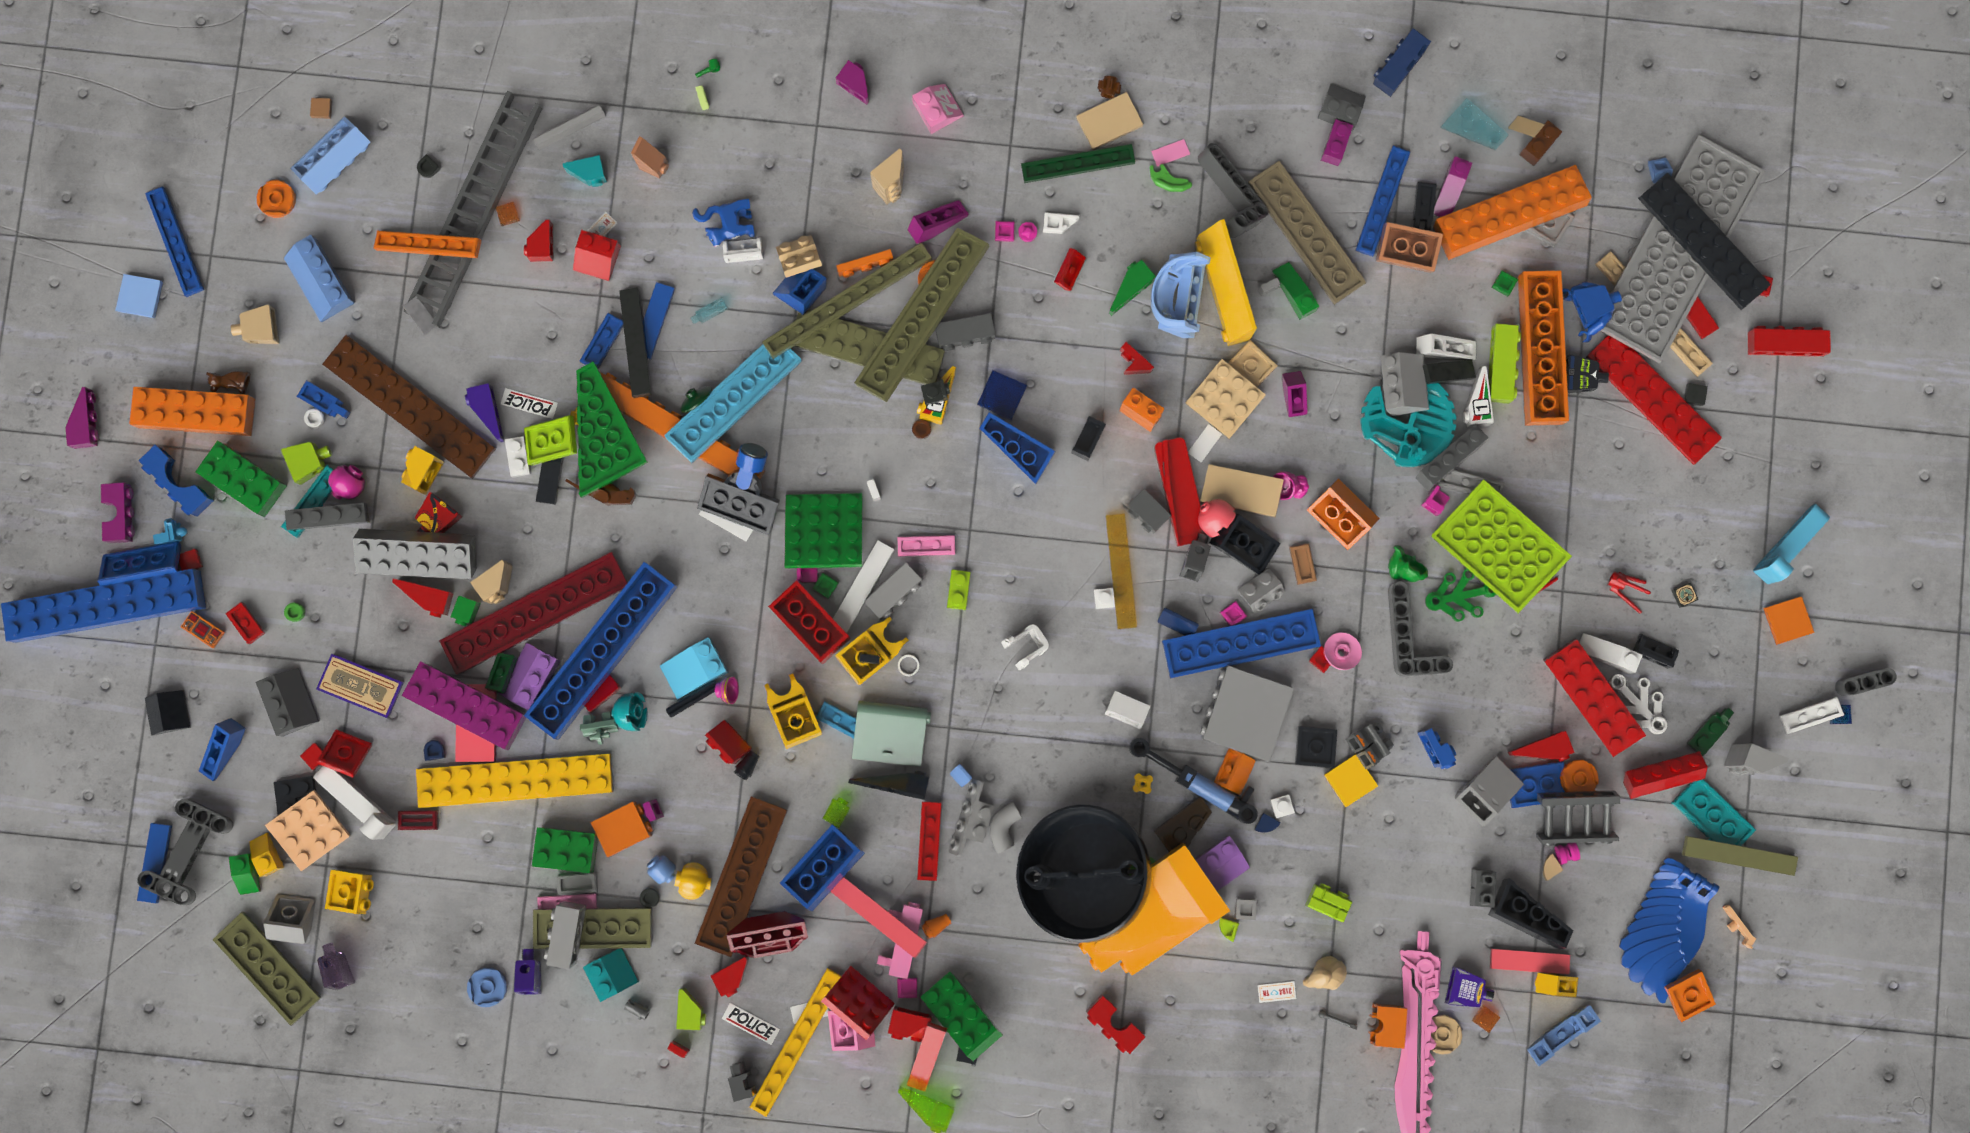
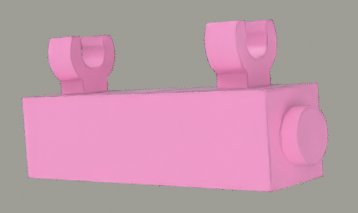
[877,902,923,979]

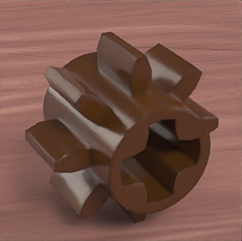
[1097,76,1121,99]

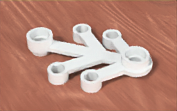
[1609,674,1667,734]

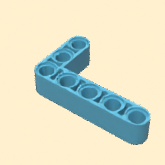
[1753,504,1830,584]

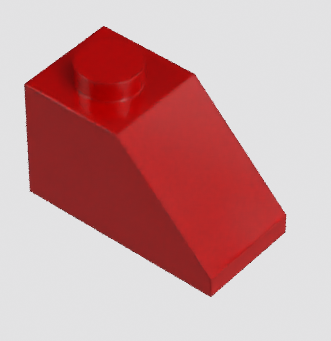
[524,219,553,262]
[710,956,749,997]

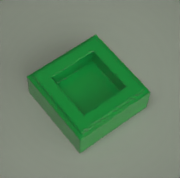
[1491,270,1518,297]
[812,573,839,599]

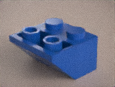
[773,269,827,315]

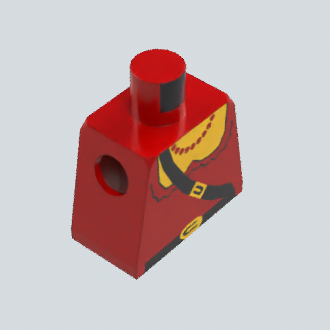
[415,492,463,533]

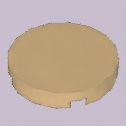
[1431,1014,1462,1055]

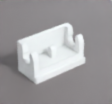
[722,237,763,263]
[1105,691,1150,729]

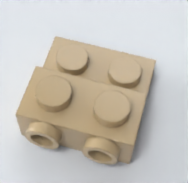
[776,235,822,278]

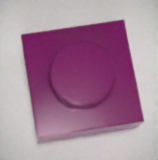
[642,799,664,822]

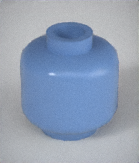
[647,855,676,884]

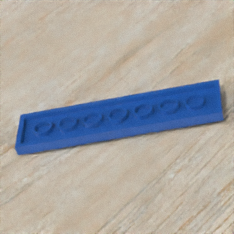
[1162,609,1321,679]

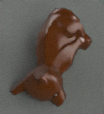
[206,371,251,394]

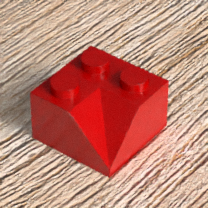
[888,1006,932,1042]

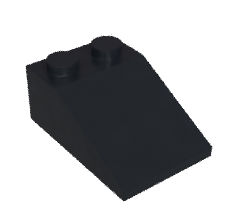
[1209,513,1281,575]

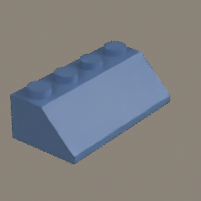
[284,234,354,322]

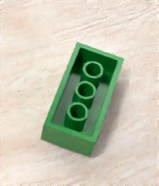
[195,440,287,517]
[920,972,1003,1061]

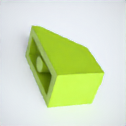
[676,988,706,1030]

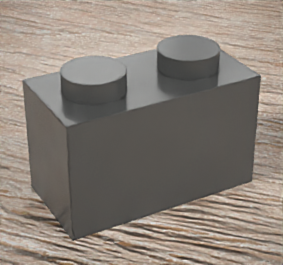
[1127,489,1171,534]

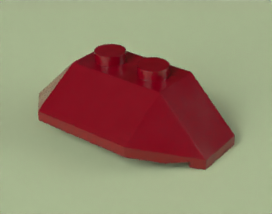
[727,911,808,958]

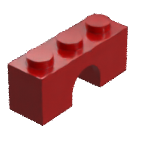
[1086,994,1146,1054]

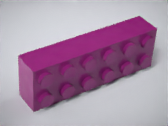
[401,661,526,750]

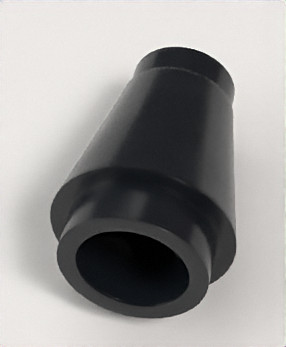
[734,751,760,781]

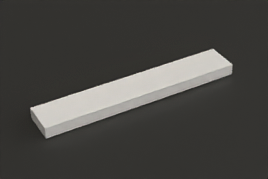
[833,540,895,633]

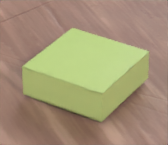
[695,85,709,110]

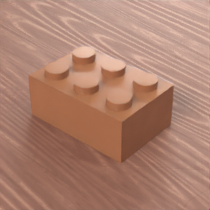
[1376,222,1443,273]

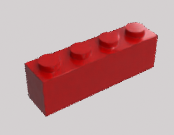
[1748,326,1831,357]
[1623,751,1708,799]

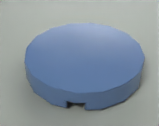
[467,968,507,1007]

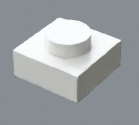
[1094,588,1115,609]
[1270,794,1295,818]

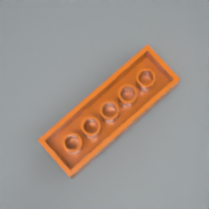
[129,387,255,436]

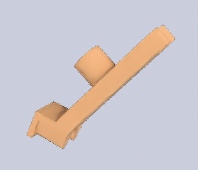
[1723,904,1756,949]

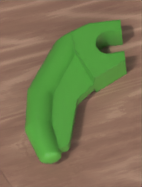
[1149,164,1192,192]

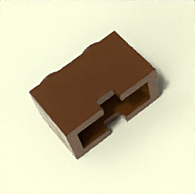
[1519,120,1563,166]

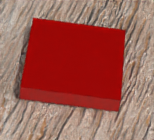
[317,729,372,778]

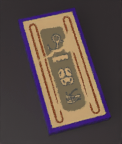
[316,654,404,718]

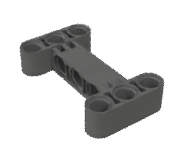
[137,799,233,905]

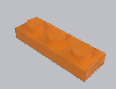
[836,249,893,278]

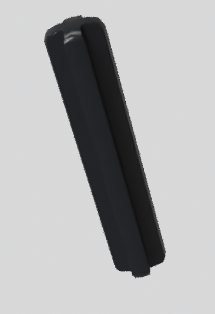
[666,681,717,717]

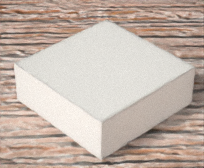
[867,479,881,501]

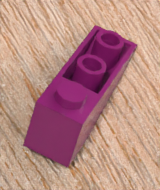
[65,387,99,449]

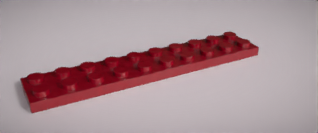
[439,552,628,675]

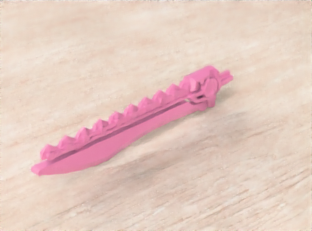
[1394,931,1441,1133]

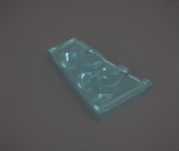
[1440,98,1509,150]

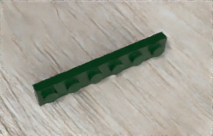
[1021,144,1135,184]

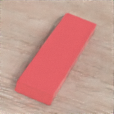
[1490,949,1570,974]

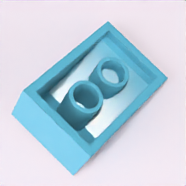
[660,637,729,700]

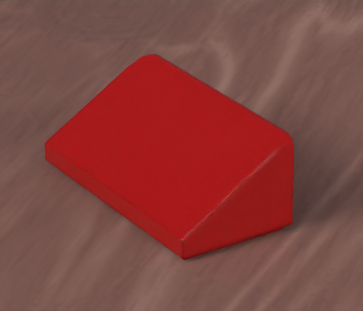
[585,674,621,713]

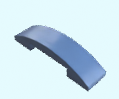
[1527,1005,1601,1066]

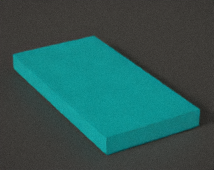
[1672,779,1756,846]

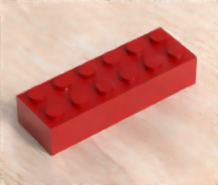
[1543,638,1646,757]

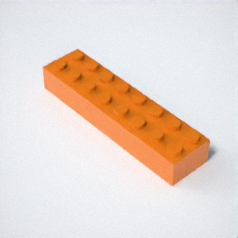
[1433,165,1592,260]
[1518,270,1569,426]

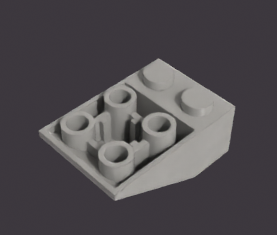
[1454,756,1524,827]

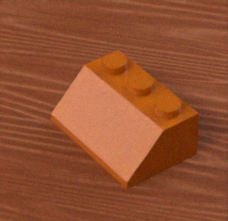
[1307,478,1380,550]

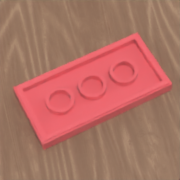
[455,684,497,762]

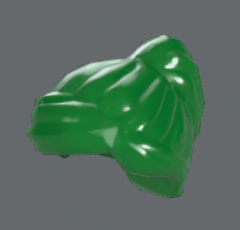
[1388,545,1429,582]

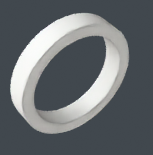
[898,655,919,677]

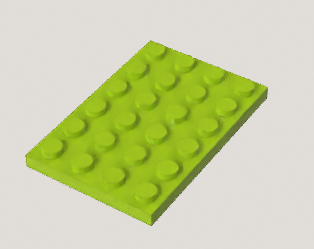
[1431,480,1572,614]

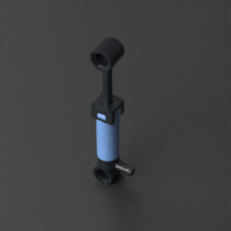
[1129,738,1258,824]

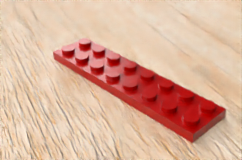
[1586,335,1722,465]

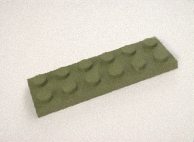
[533,908,652,949]
[212,912,322,1026]

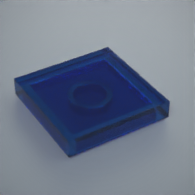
[977,370,1027,420]

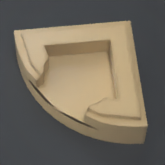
[1543,854,1563,881]

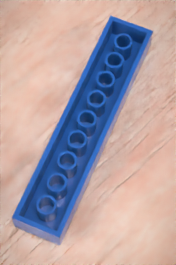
[524,562,677,740]
[1,569,206,643]

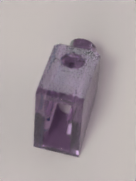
[317,943,355,990]

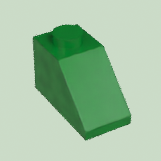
[229,853,261,895]

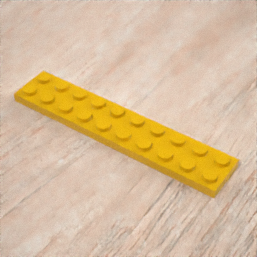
[416,754,613,808]

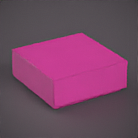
[995,221,1014,242]
[1220,601,1247,626]
[897,978,917,998]

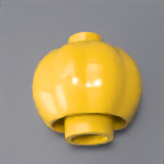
[674,862,712,900]

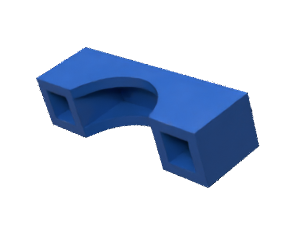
[138,444,214,517]

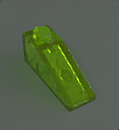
[898,1086,954,1133]

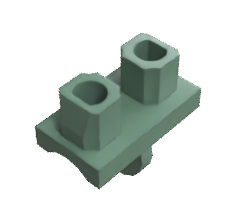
[580,712,619,745]

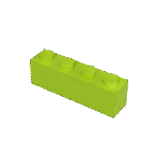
[1488,324,1521,404]

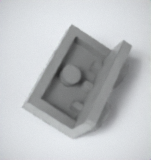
[1238,568,1285,614]

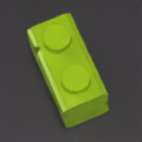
[1305,883,1352,922]

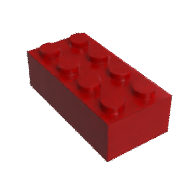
[768,580,851,665]

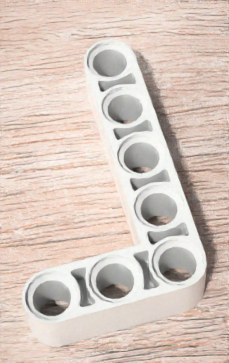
[313,766,397,840]

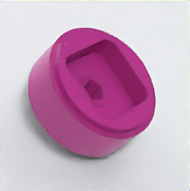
[1018,222,1037,242]

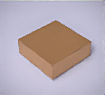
[310,98,332,119]

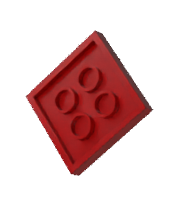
[821,965,895,1040]

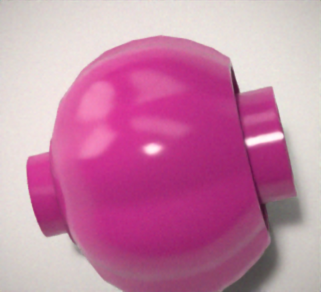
[328,465,365,500]

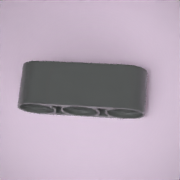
[1835,668,1897,696]

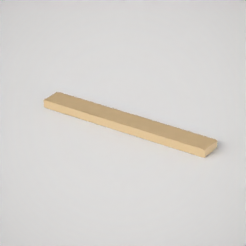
[1595,251,1713,377]

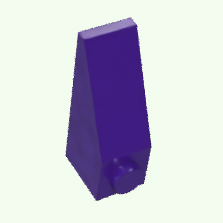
[465,383,504,442]

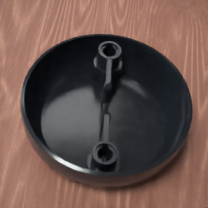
[1016,805,1152,943]

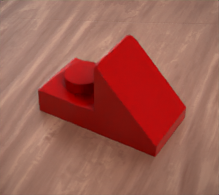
[1120,342,1154,375]

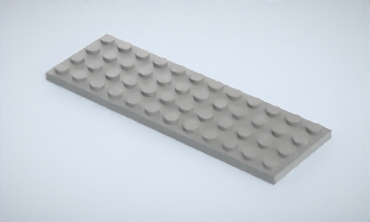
[1600,135,1765,364]

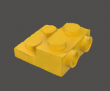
[325,870,374,914]

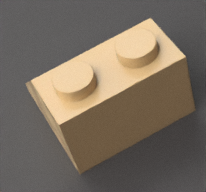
[470,560,512,605]

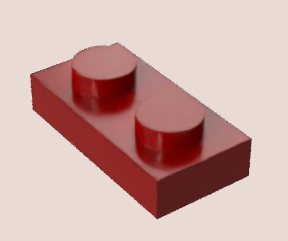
[1054,248,1086,291]
[225,602,265,645]

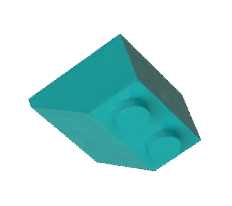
[583,948,639,1002]

